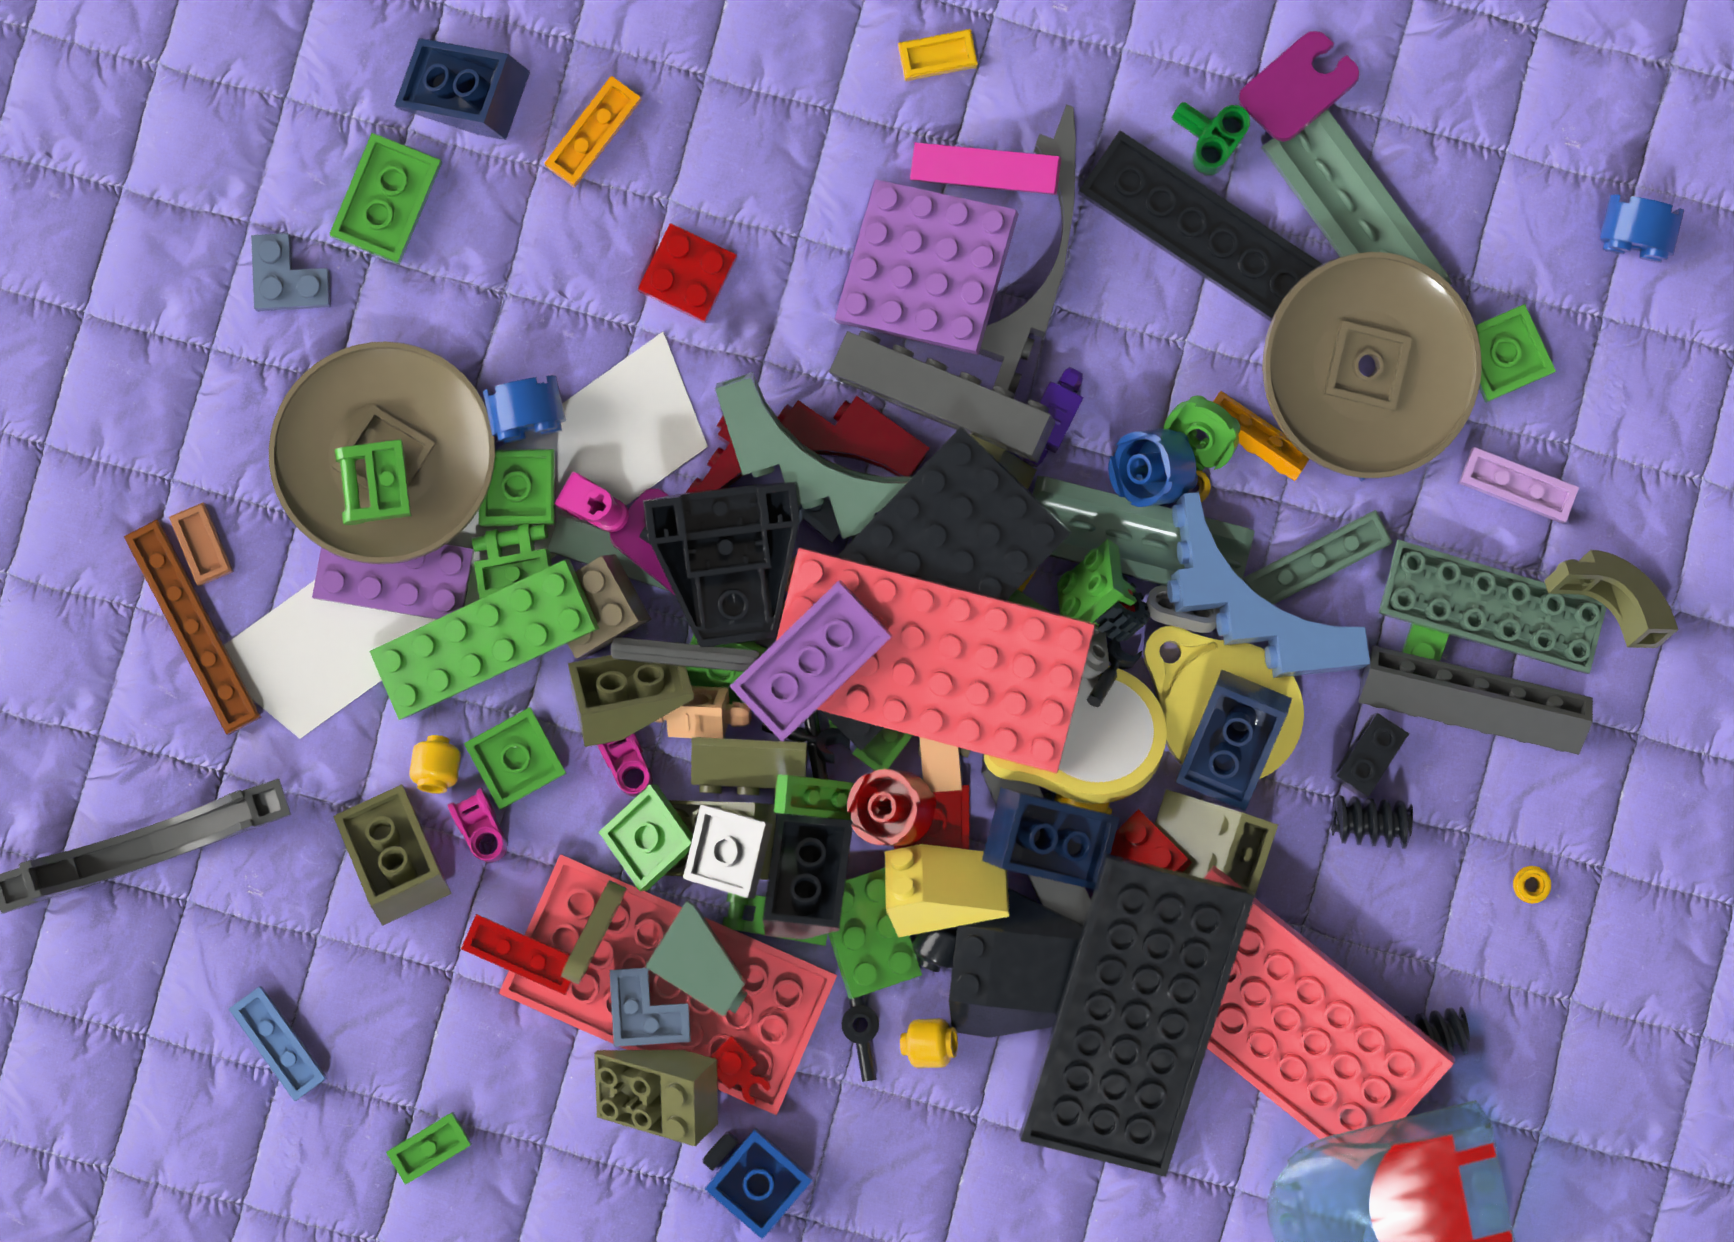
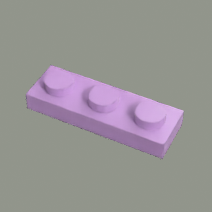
[1459,447,1579,524]

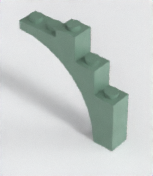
[715,372,913,540]

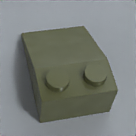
[568,642,694,747]
[333,784,452,926]

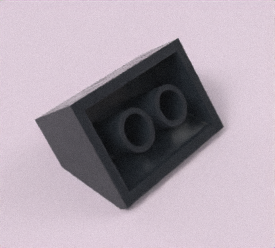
[763,813,853,940]

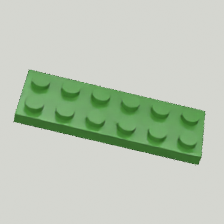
[369,559,600,720]

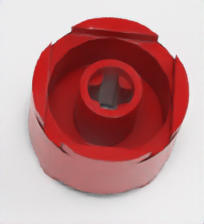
[847,769,936,846]

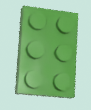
[329,133,442,265]
[828,868,922,999]

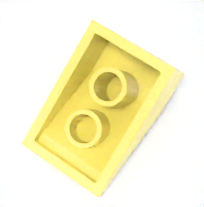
[885,844,1009,938]

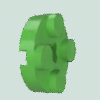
[1163,395,1241,471]

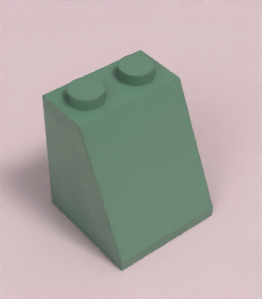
[645,901,748,1017]

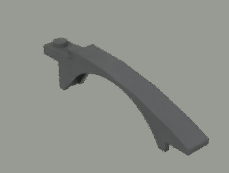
[979,104,1076,394]
[0,778,291,914]

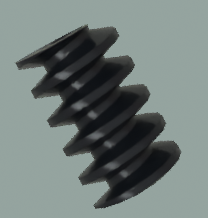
[1331,795,1413,849]
[1403,1006,1470,1056]

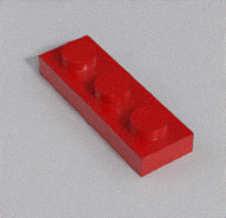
[461,914,572,995]

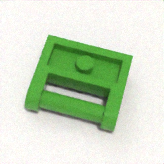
[335,439,412,525]

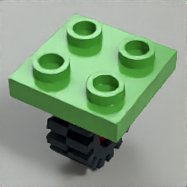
[1057,539,1150,642]

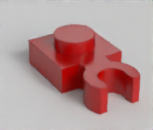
[710,1036,771,1105]

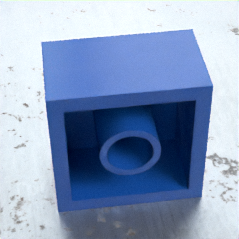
[704,1127,813,1239]

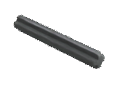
[611,637,760,672]

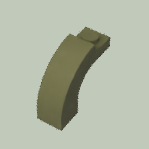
[1544,550,1679,648]

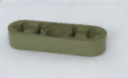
[561,880,627,985]

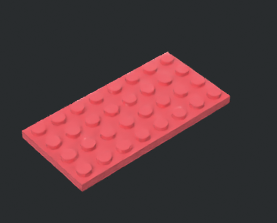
[776,547,1096,773]
[499,854,837,1115]
[1204,865,1455,1169]

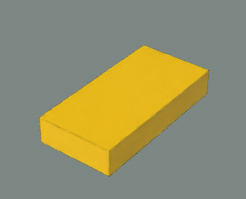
[898,29,978,82]

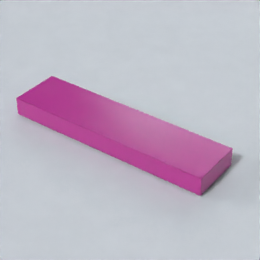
[910,142,1062,195]

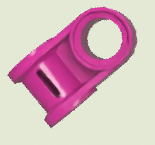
[554,472,629,533]
[598,733,653,797]
[448,787,508,863]

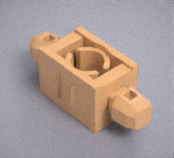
[654,686,752,739]

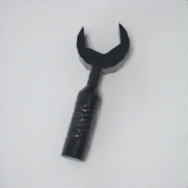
[1087,637,1142,707]
[762,722,850,764]

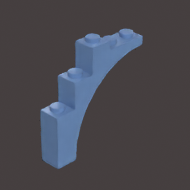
[1167,492,1370,678]

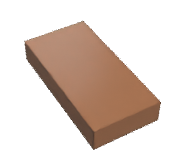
[169,502,234,587]

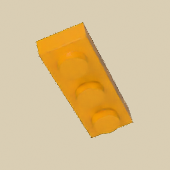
[544,76,642,188]
[1213,390,1309,481]

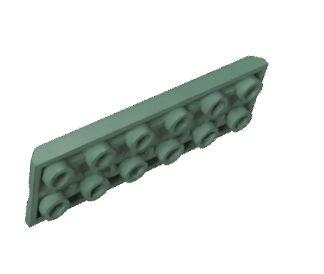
[1261,109,1452,285]
[1033,476,1255,586]
[1378,540,1607,674]

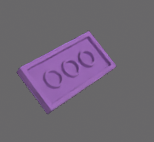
[312,544,474,620]
[729,580,893,742]

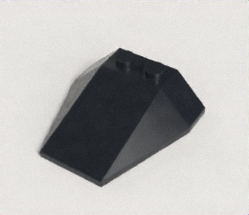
[643,482,800,648]
[949,888,1083,1038]

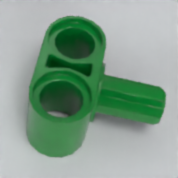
[1172,102,1250,175]

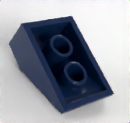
[394,38,530,140]
[1175,670,1292,811]
[982,787,1120,890]

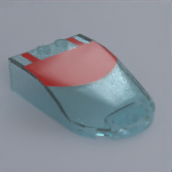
[1267,1100,1515,1242]

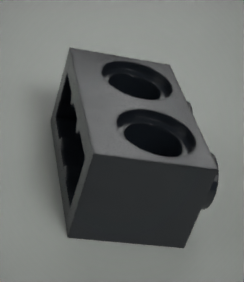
[1331,713,1409,798]

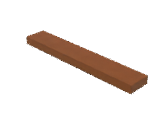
[124,519,262,735]

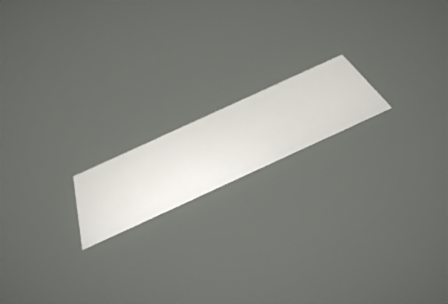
[224,332,708,739]

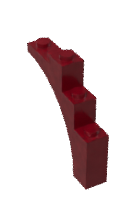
[686,396,930,493]

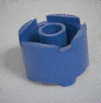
[1599,194,1684,262]
[483,375,566,443]
[1108,429,1198,507]

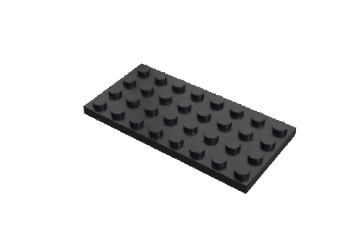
[755,427,1072,750]
[1019,853,1255,1177]

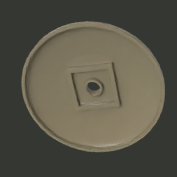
[1262,252,1482,478]
[269,342,496,564]

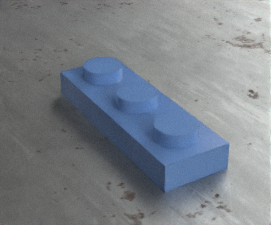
[229,986,327,1102]

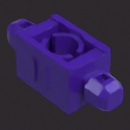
[1023,367,1084,467]

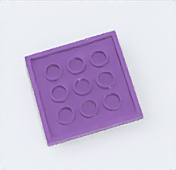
[835,179,1019,355]

